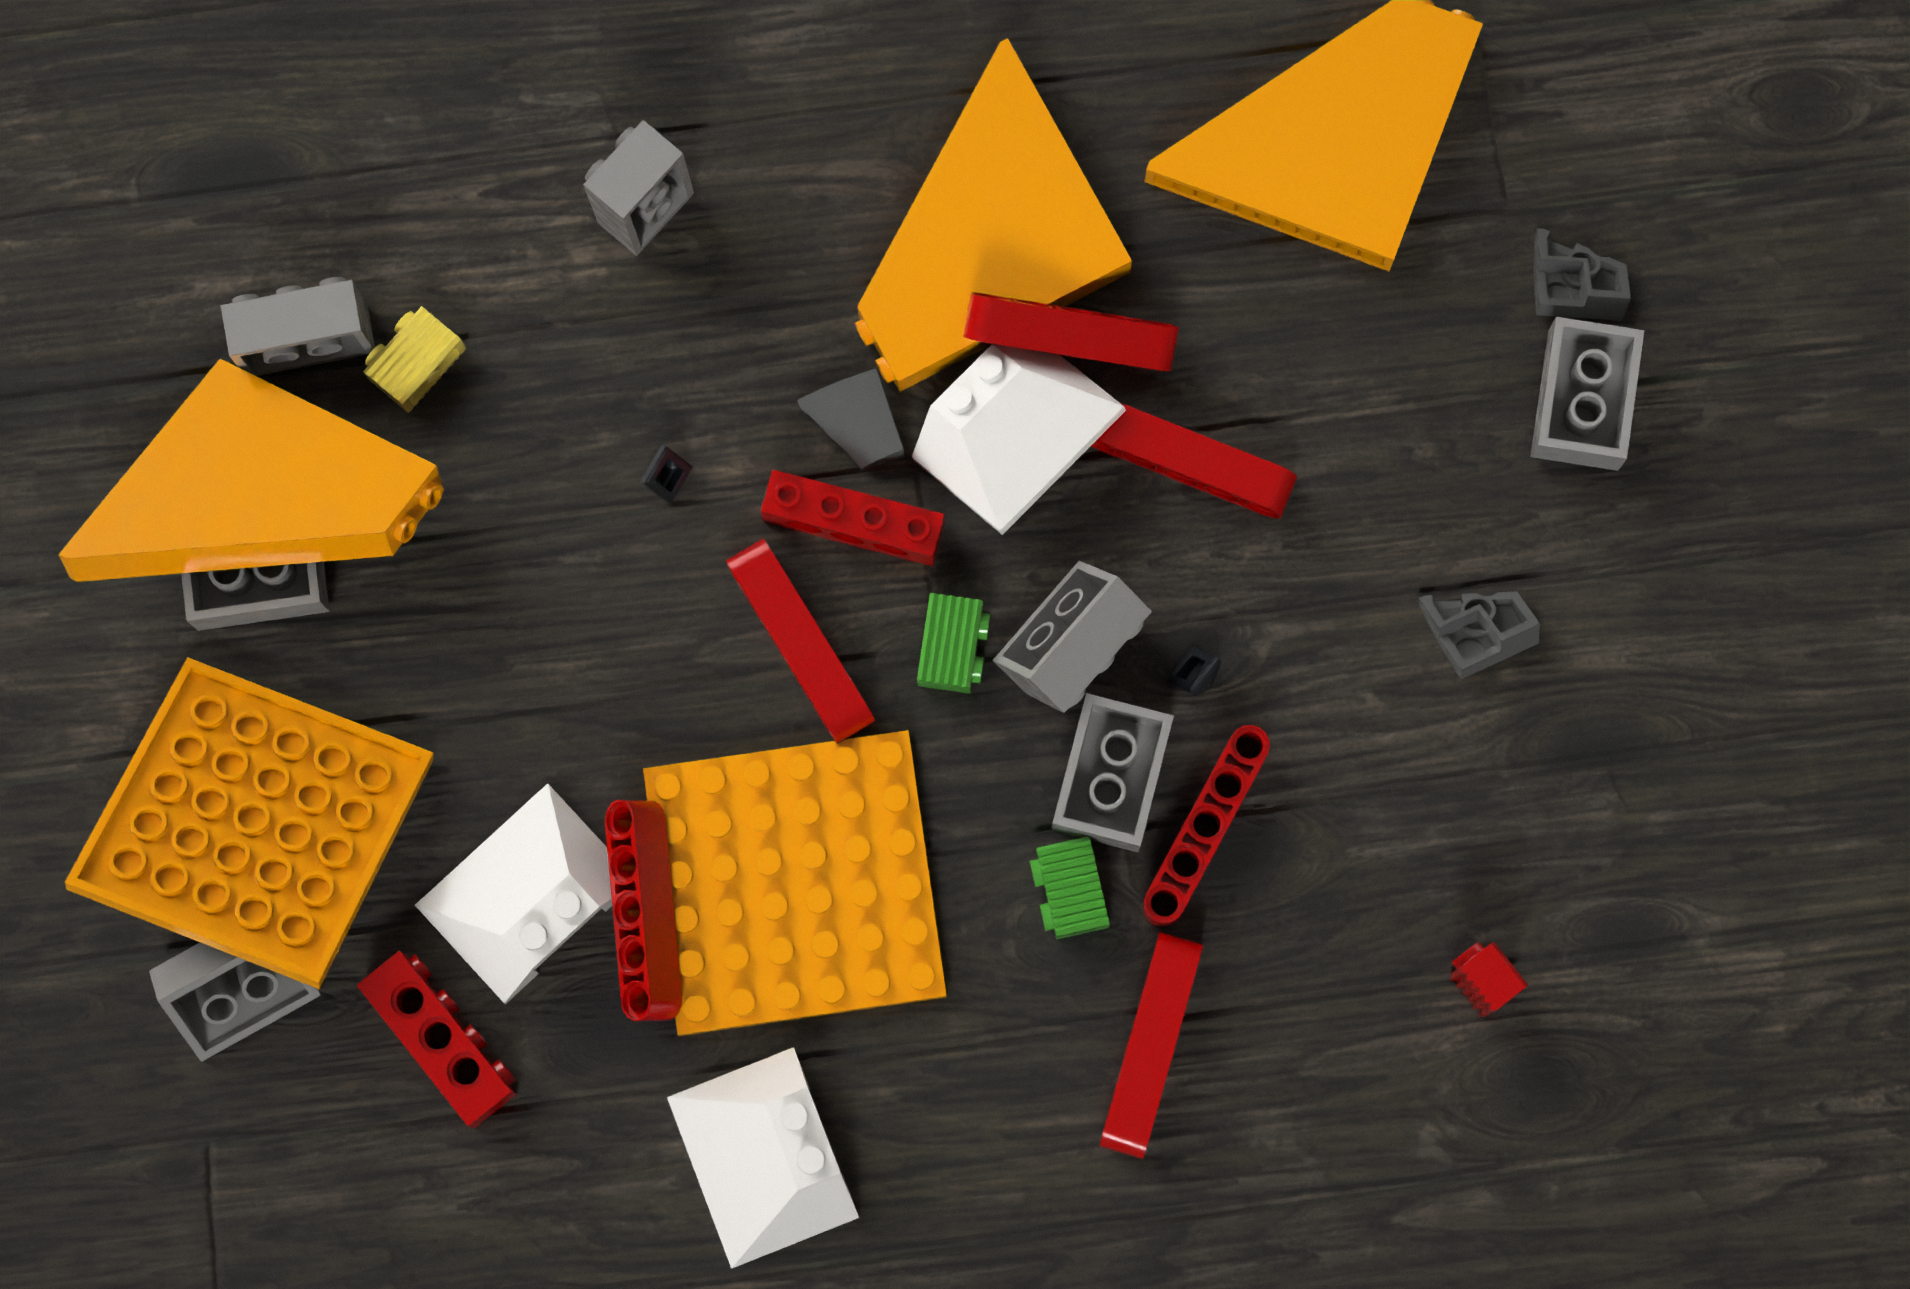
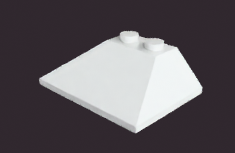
[912,344,1126,535]
[415,784,612,1004]
[667,1047,859,1268]

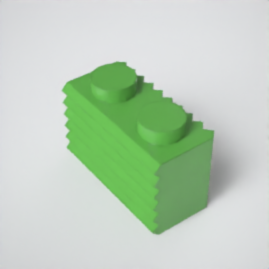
[917,593,991,694]
[1029,836,1110,940]

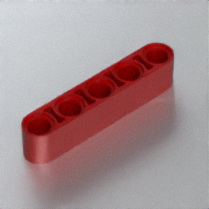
[963,292,1179,371]
[1091,402,1297,519]
[725,538,875,744]
[1143,725,1270,927]
[605,800,682,1021]
[1099,932,1203,1159]

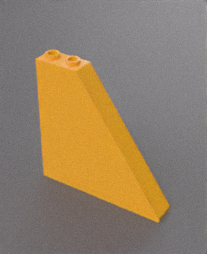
[1145,0,1483,271]
[854,38,1132,392]
[59,359,444,582]

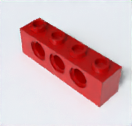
[760,469,945,567]
[357,951,517,1129]

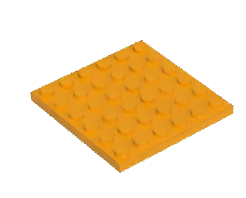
[65,657,434,989]
[643,730,947,1036]

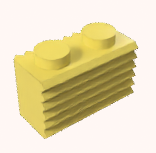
[363,306,466,413]

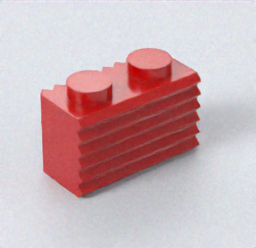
[1450,941,1528,1017]

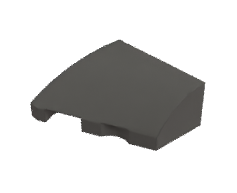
[1534,228,1631,321]
[797,368,905,471]
[1419,591,1540,680]

